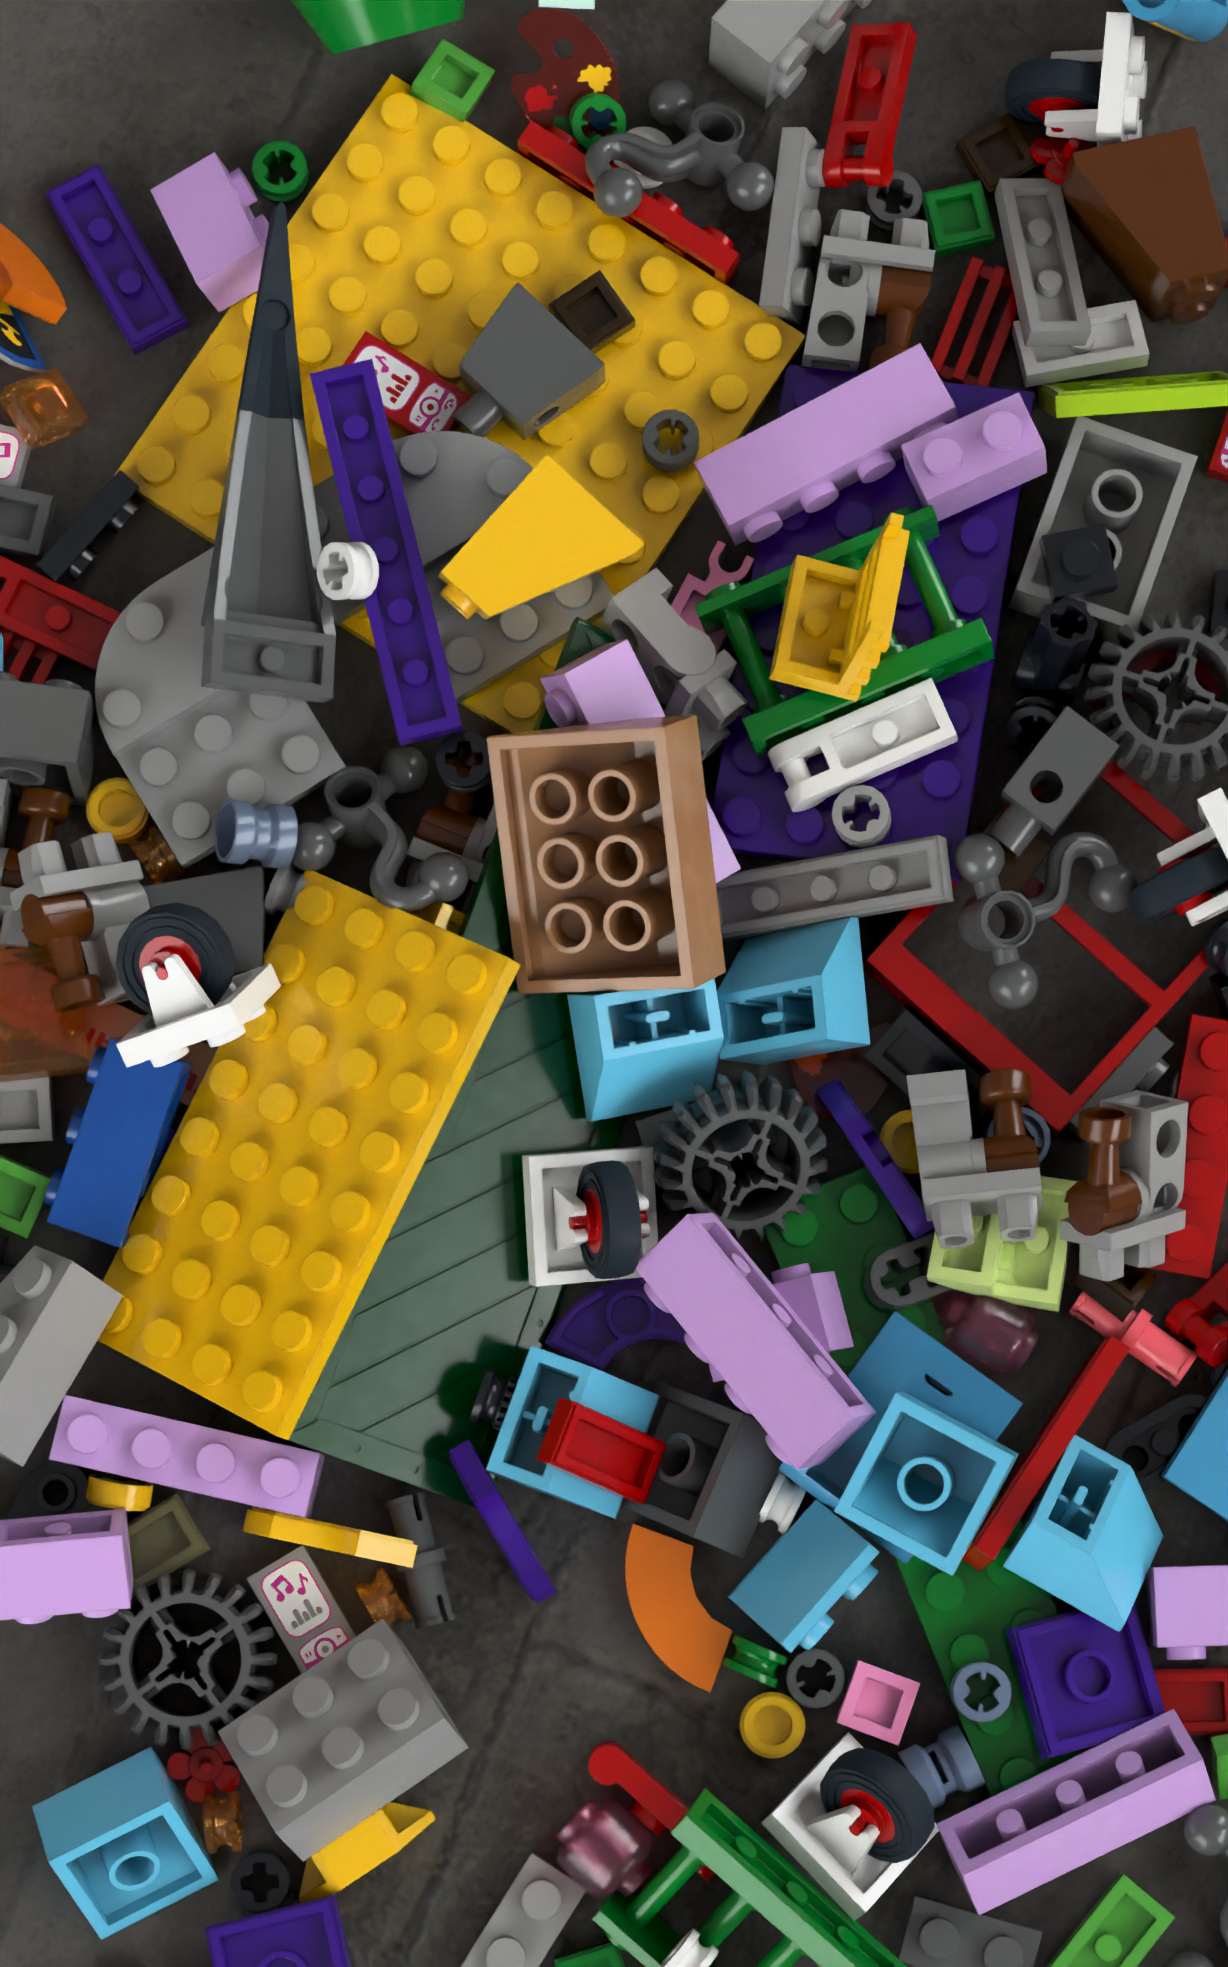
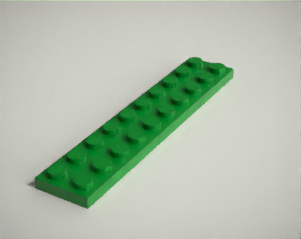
[763,1167,1102,1798]

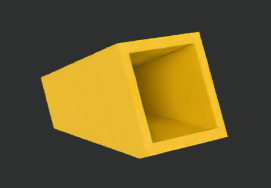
[438,454,644,620]

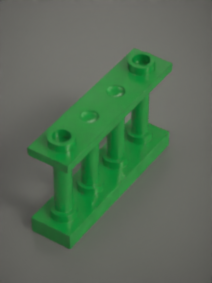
[694,505,994,758]
[592,1788,907,1967]

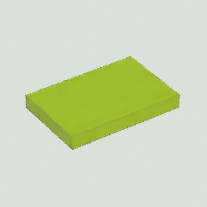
[1038,371,1228,418]

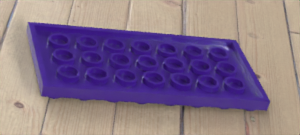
[712,365,1035,884]

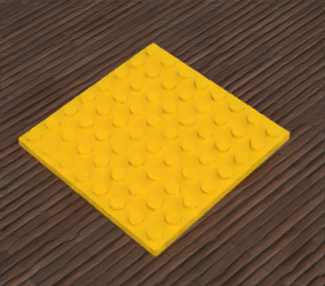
[114,74,806,734]

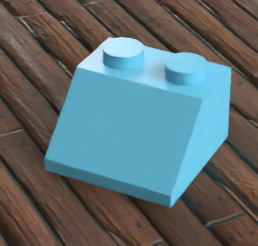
[834,1391,1019,1576]
[32,1747,220,1940]

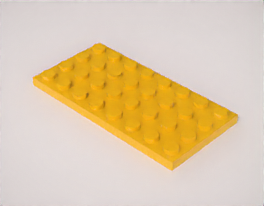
[98,871,521,1440]

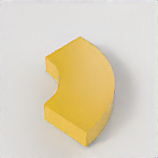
[243,1507,418,1568]

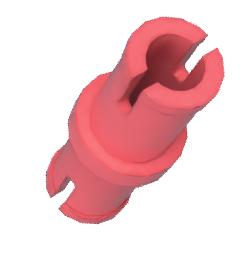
[1068,1291,1198,1388]

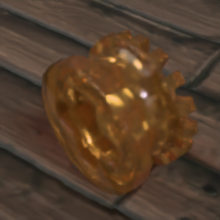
[128,826,186,884]
[354,1568,412,1628]
[203,1791,243,1854]

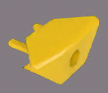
[299,1802,436,1903]

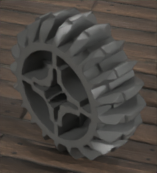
[1084,610,1228,785]
[652,1070,827,1242]
[99,1569,278,1749]

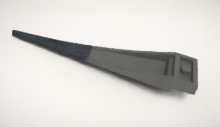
[201,201,336,703]

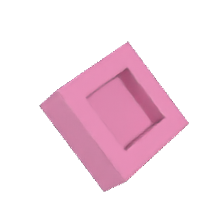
[835,1660,920,1746]

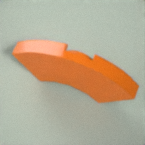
[0,223,67,325]
[625,1524,733,1693]

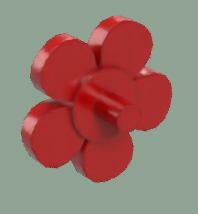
[1030,135,1094,185]
[167,1727,241,1803]

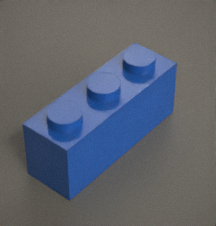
[44,1037,194,1248]

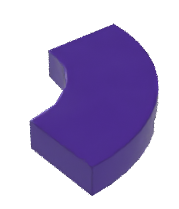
[816,1079,934,1240]
[544,1277,687,1371]
[448,1439,557,1604]

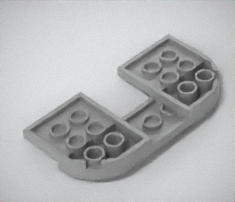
[95,431,614,869]

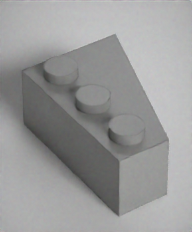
[0,1245,123,1467]

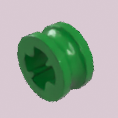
[568,92,627,150]
[252,141,309,204]
[722,1635,788,1688]

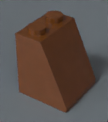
[1061,126,1228,324]

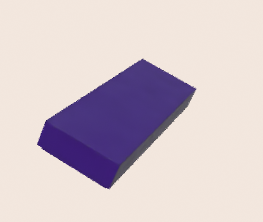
[45,164,189,355]

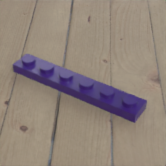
[310,359,463,746]

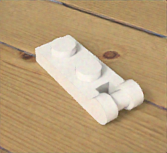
[767,678,958,812]

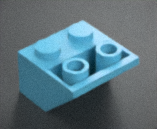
[717,917,870,1065]
[567,978,724,1122]
[486,1346,660,1519]
[1003,1435,1163,1632]
[727,1499,880,1653]

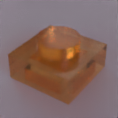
[0,367,89,450]

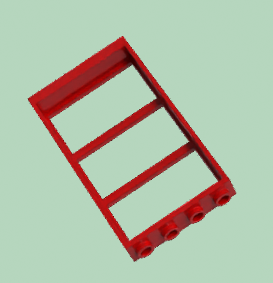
[863,652,1228,1139]

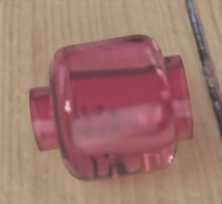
[938,1290,1040,1379]
[555,1799,654,1900]

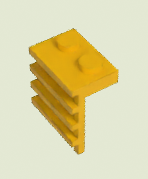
[769,512,910,702]

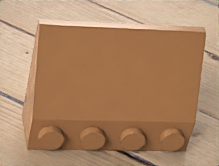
[487,715,726,994]

